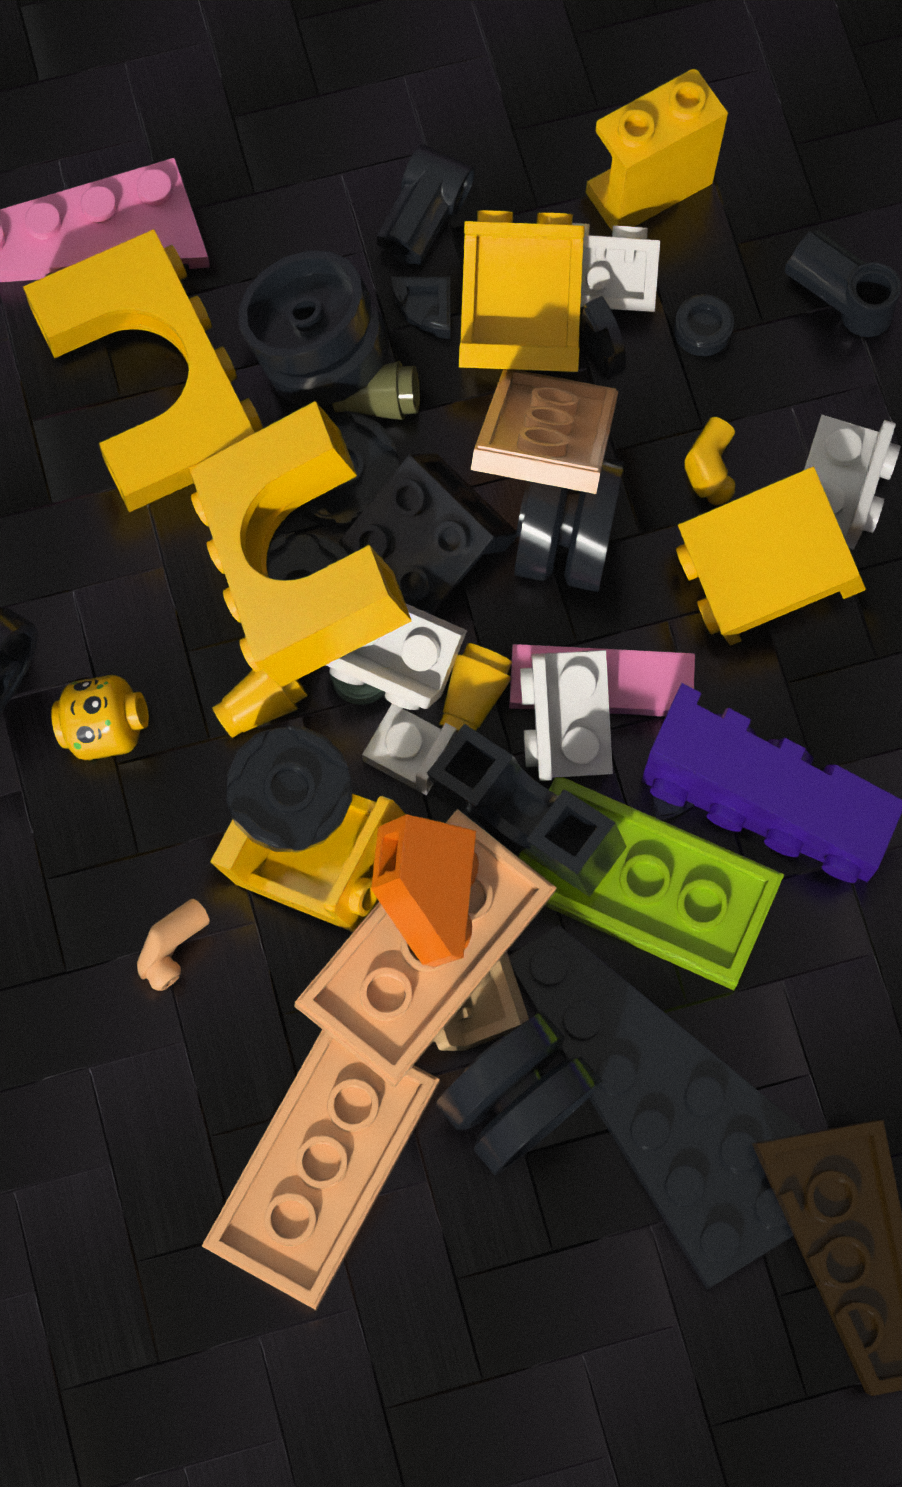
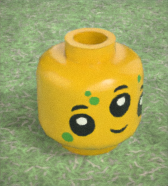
[51,675,149,760]

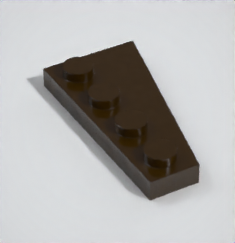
[752,1119,902,1396]

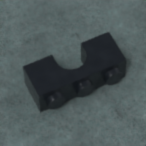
[427,724,627,897]

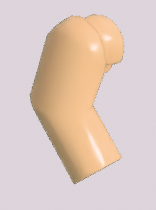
[137,899,210,991]

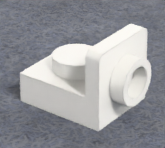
[362,703,457,795]

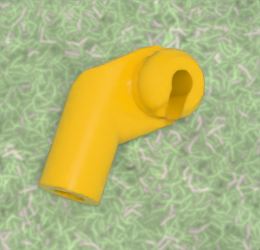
[685,417,736,505]

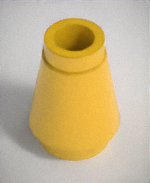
[439,643,512,732]
[212,670,308,738]

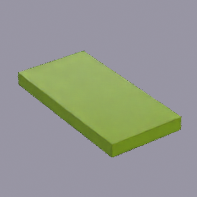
[518,777,784,990]

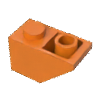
[371,814,479,967]

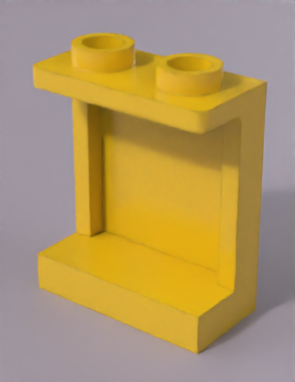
[586,69,728,232]
[459,210,585,372]
[675,466,866,646]
[210,794,406,932]

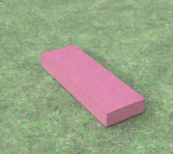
[509,644,695,717]

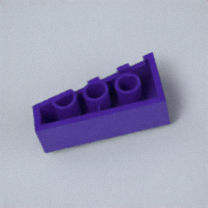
[641,683,902,883]

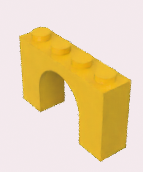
[23,229,263,512]
[189,401,412,687]

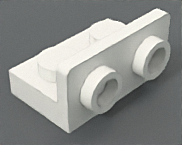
[572,223,660,312]
[804,415,900,549]
[326,603,467,710]
[520,650,613,781]

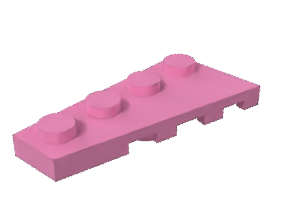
[0,158,210,282]

